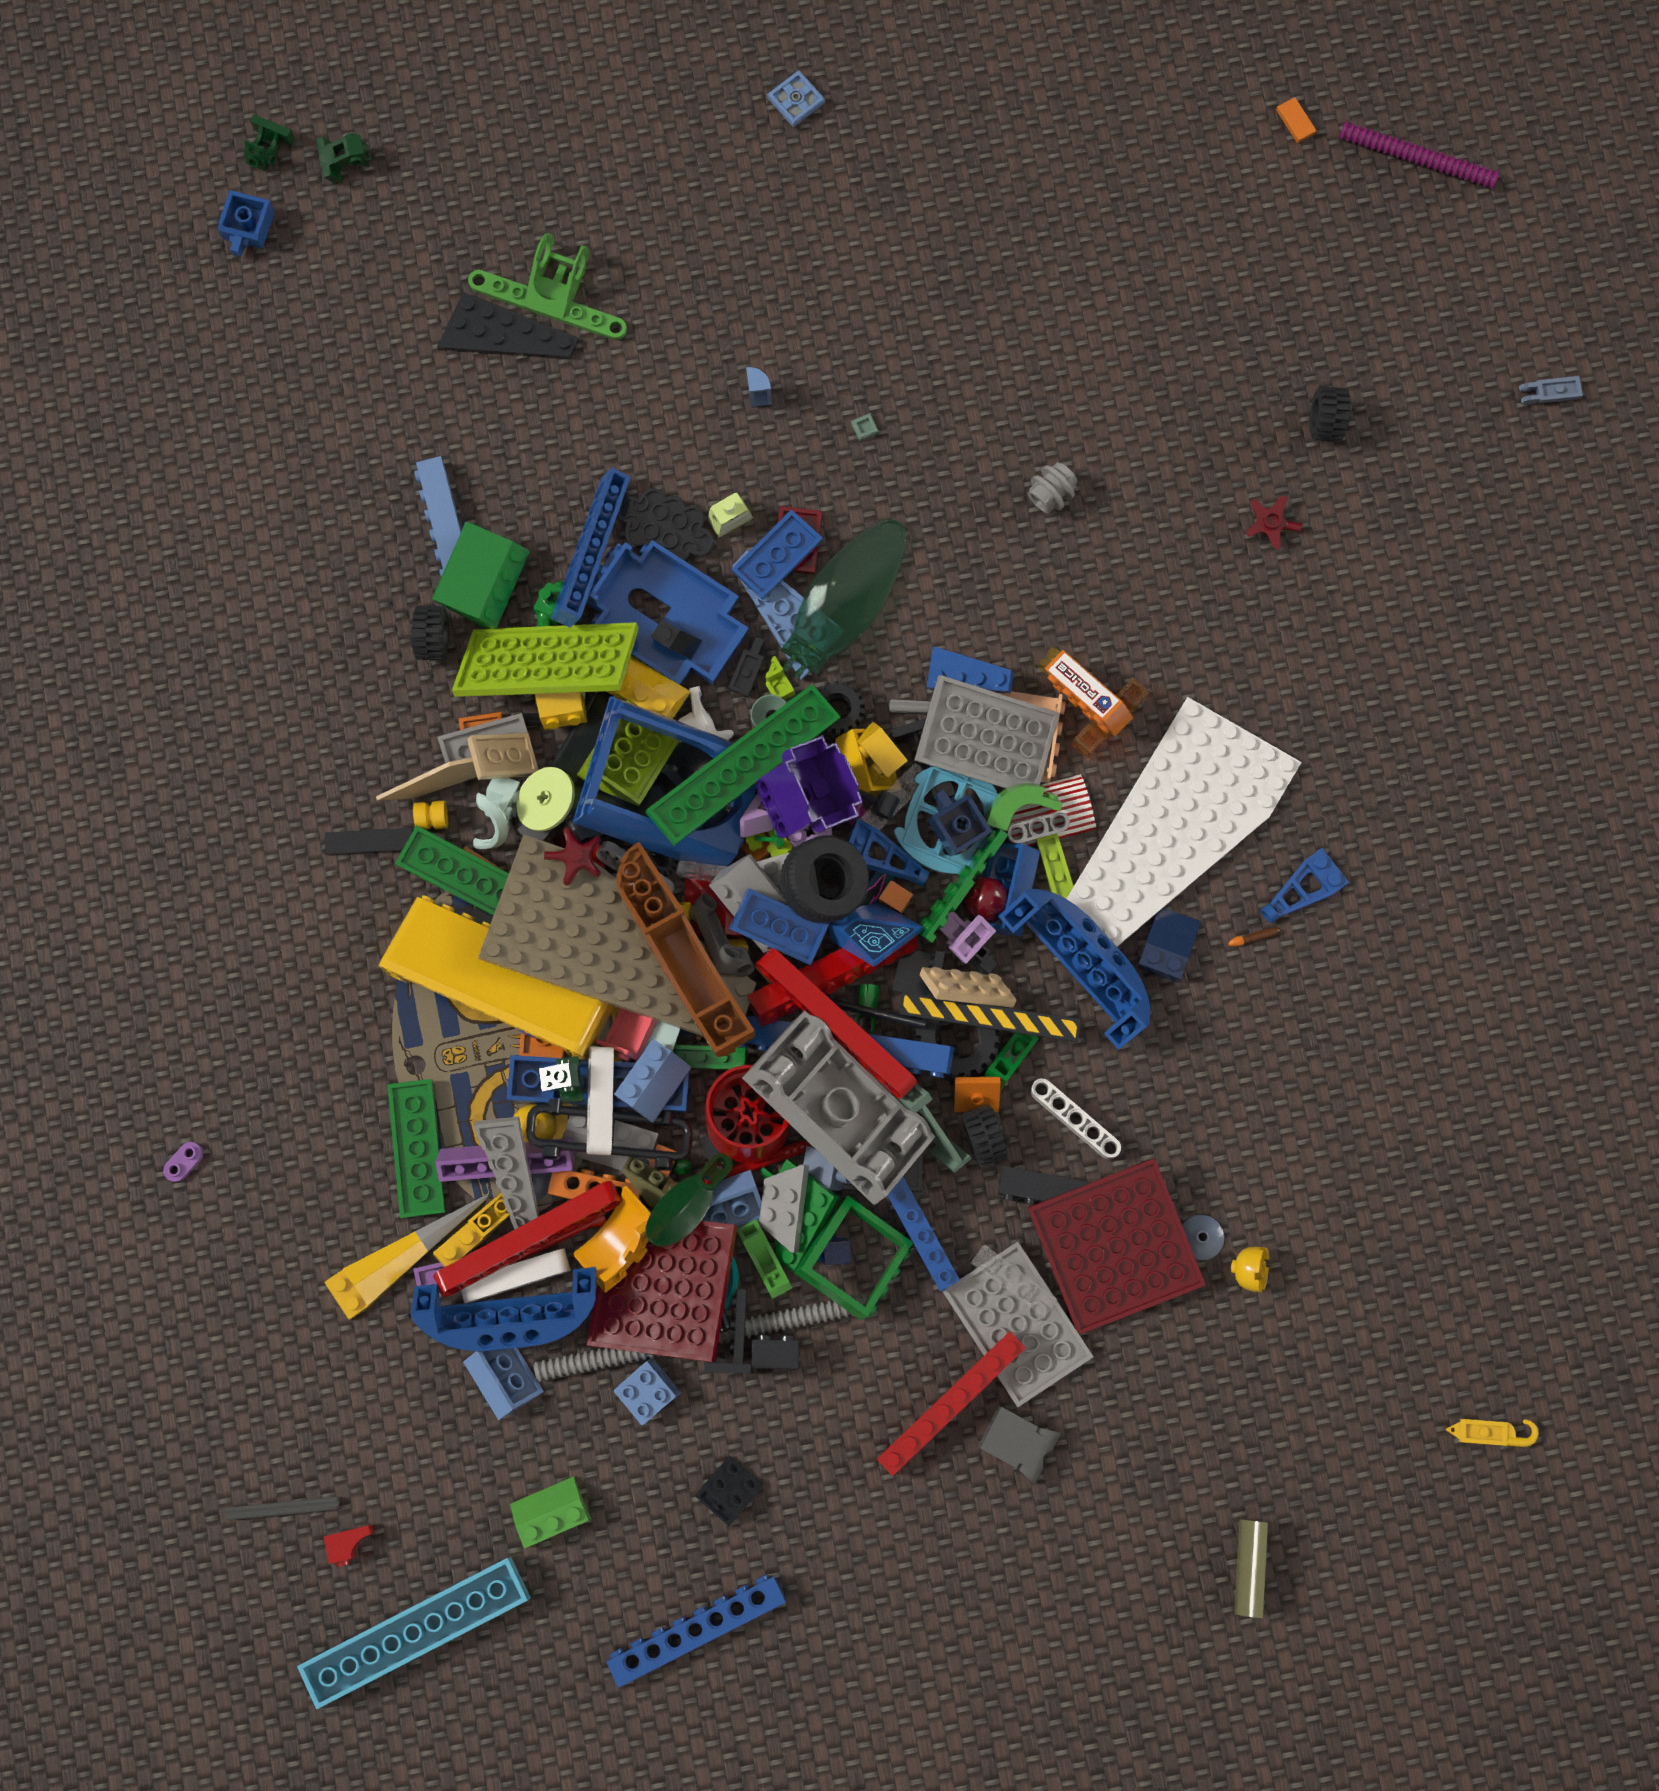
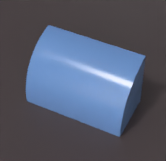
[746,367,772,407]

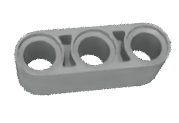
[1005,812,1070,843]

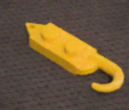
[1445,1419,1539,1447]

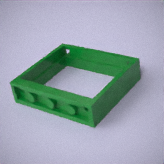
[794,1195,913,1320]

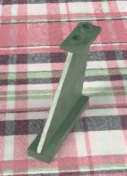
[869,1072,972,1172]

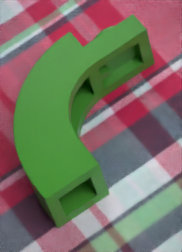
[985,783,1063,831]
[737,1219,792,1299]

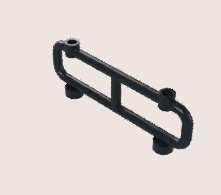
[526,1099,693,1171]

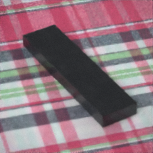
[325,828,413,855]

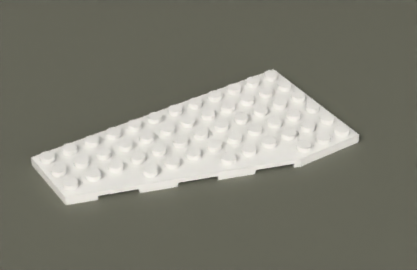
[1067,697,1301,947]

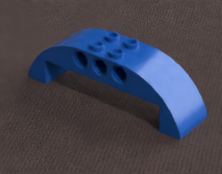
[998,889,1150,1050]
[411,1267,597,1351]

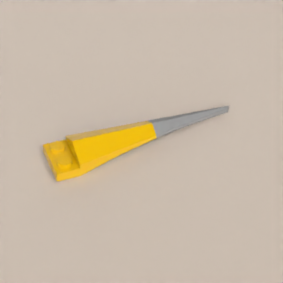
[324,1196,488,1320]

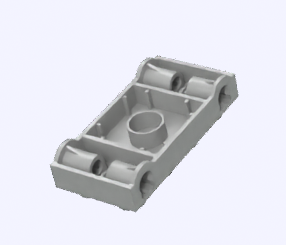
[742,1011,935,1205]

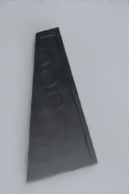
[437,292,579,360]

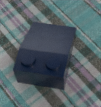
[1136,908,1201,983]

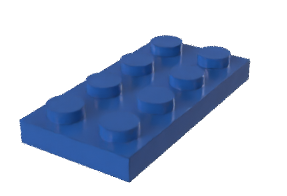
[731,510,823,600]
[729,888,829,965]

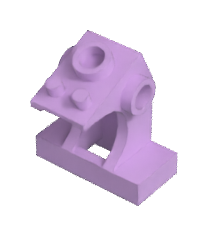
[940,912,996,963]

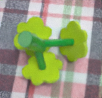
[746,828,793,857]

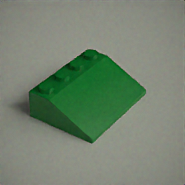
[431,522,530,629]

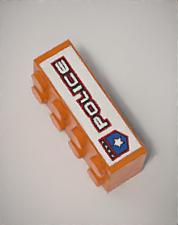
[1044,650,1133,736]

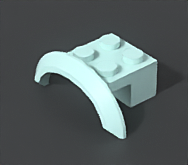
[473,778,520,849]

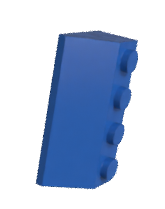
[974,843,1040,936]

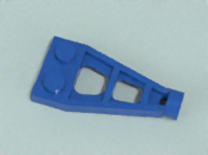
[847,818,929,887]
[1261,848,1349,924]

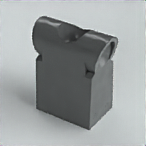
[978,1406,1061,1484]

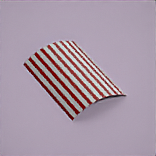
[1009,774,1096,846]

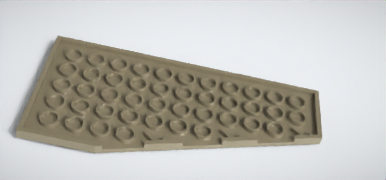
[478,834,756,1037]

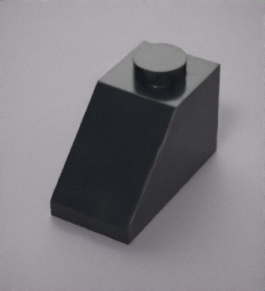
[651,617,703,659]

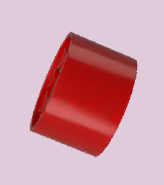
[706,1065,791,1163]

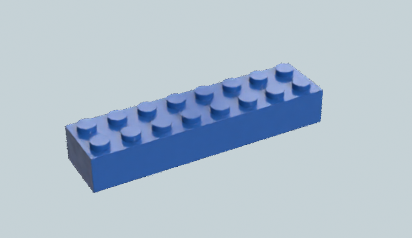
[506,1055,691,1114]

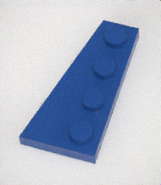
[927,646,1014,694]

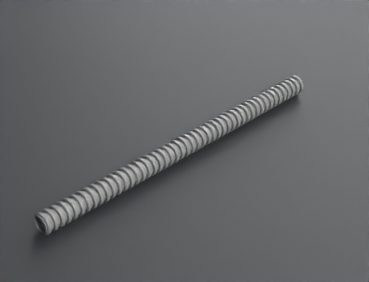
[534,1293,868,1382]

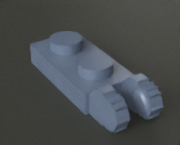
[1519,376,1583,405]

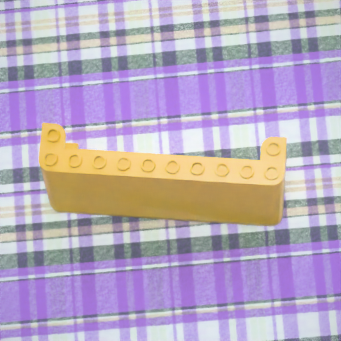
[378,895,614,1060]

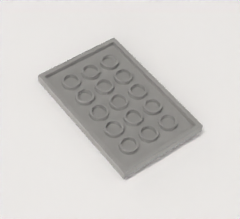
[915,675,1060,789]
[942,1242,1093,1407]

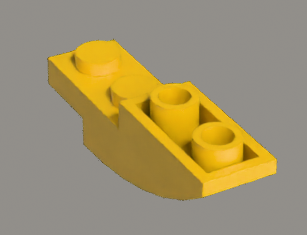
[433,1193,510,1267]

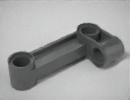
[689,894,755,977]

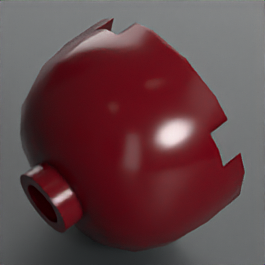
[963,876,1007,922]

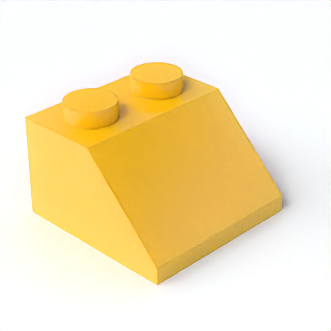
[535,692,587,730]
[857,722,908,778]

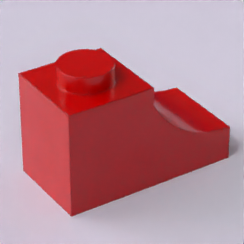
[324,1524,374,1567]

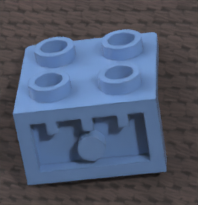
[614,1358,682,1425]

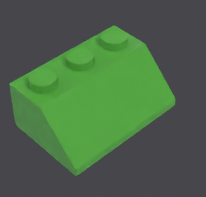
[510,1476,591,1549]

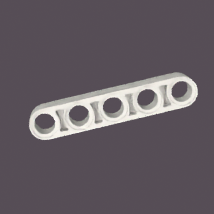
[587,1046,614,1155]
[1031,1079,1121,1160]
[461,1249,571,1303]

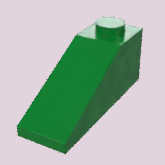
[983,1033,1039,1091]

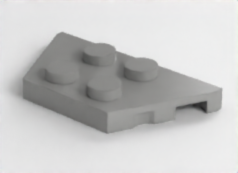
[759,1165,809,1253]

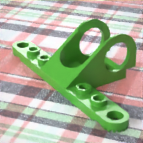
[468,233,627,340]

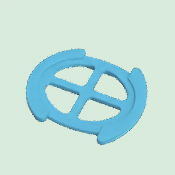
[894,766,998,874]

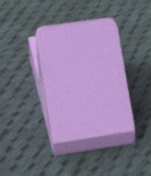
[740,793,774,838]

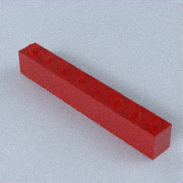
[747,936,918,1027]
[877,1330,1026,1476]

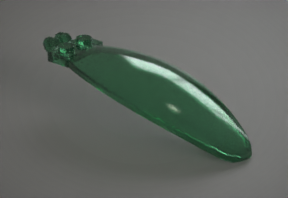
[781,519,906,679]

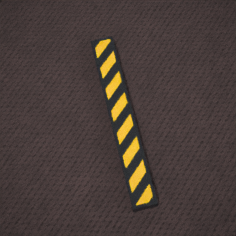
[899,992,1081,1043]

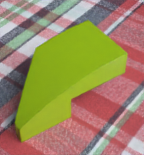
[765,656,795,700]

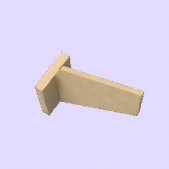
[376,733,538,800]

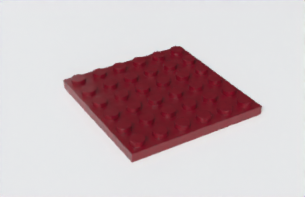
[1028,1158,1206,1335]
[587,1210,738,1363]

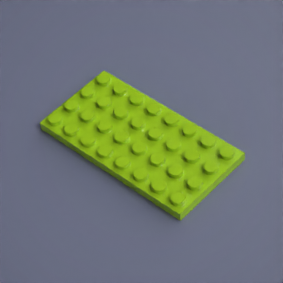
[452,622,639,697]

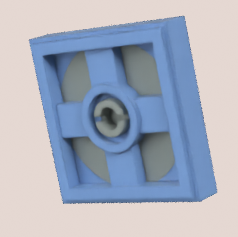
[767,70,825,127]

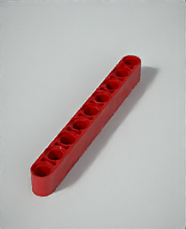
[756,948,917,1099]
[433,1181,622,1297]

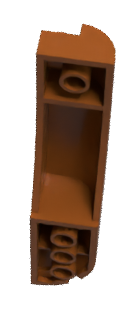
[617,842,755,1057]

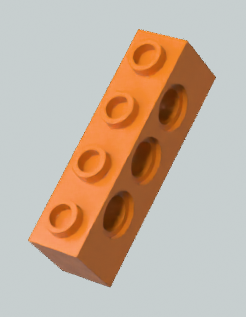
[547,1169,641,1209]

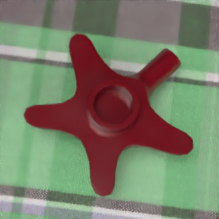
[1246,496,1302,549]
[544,827,601,885]

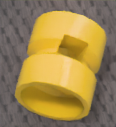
[413,800,448,830]

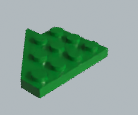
[761,1159,839,1272]

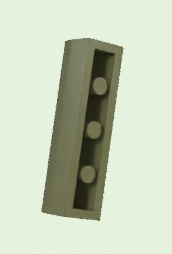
[1234,1519,1268,1618]

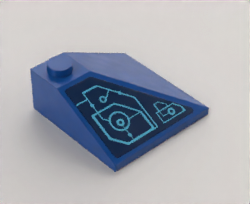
[827,902,924,967]

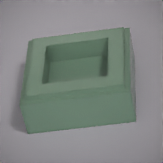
[851,413,879,442]

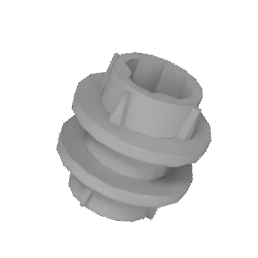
[1028,462,1078,514]

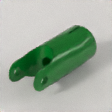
[856,984,879,1035]

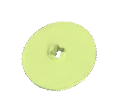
[516,767,575,831]

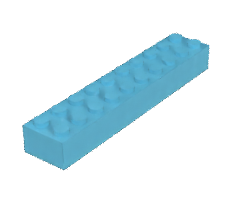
[297,1556,531,1710]

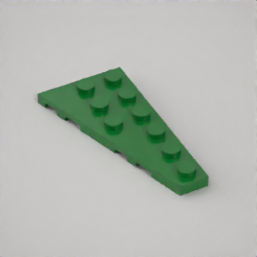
[918,829,1008,943]

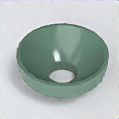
[751,694,786,727]

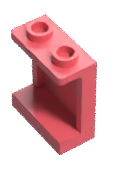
[595,1008,658,1062]

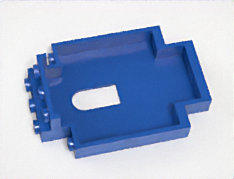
[586,540,749,686]

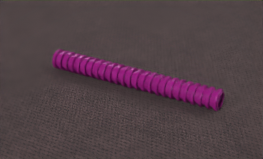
[1339,121,1499,189]

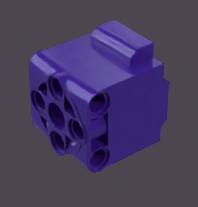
[756,736,863,838]

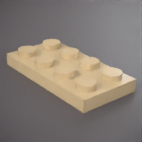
[919,967,1016,1007]

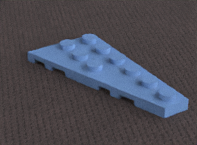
[733,550,844,681]

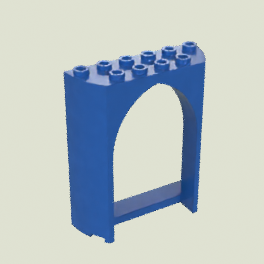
[573,697,756,873]

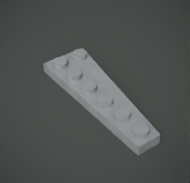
[474,1116,539,1229]

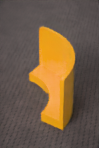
[574,1185,651,1293]

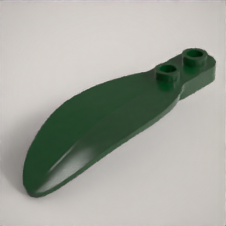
[645,1153,733,1247]

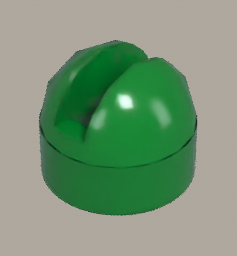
[674,1158,692,1175]

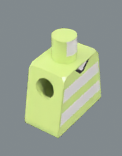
[708,493,753,538]

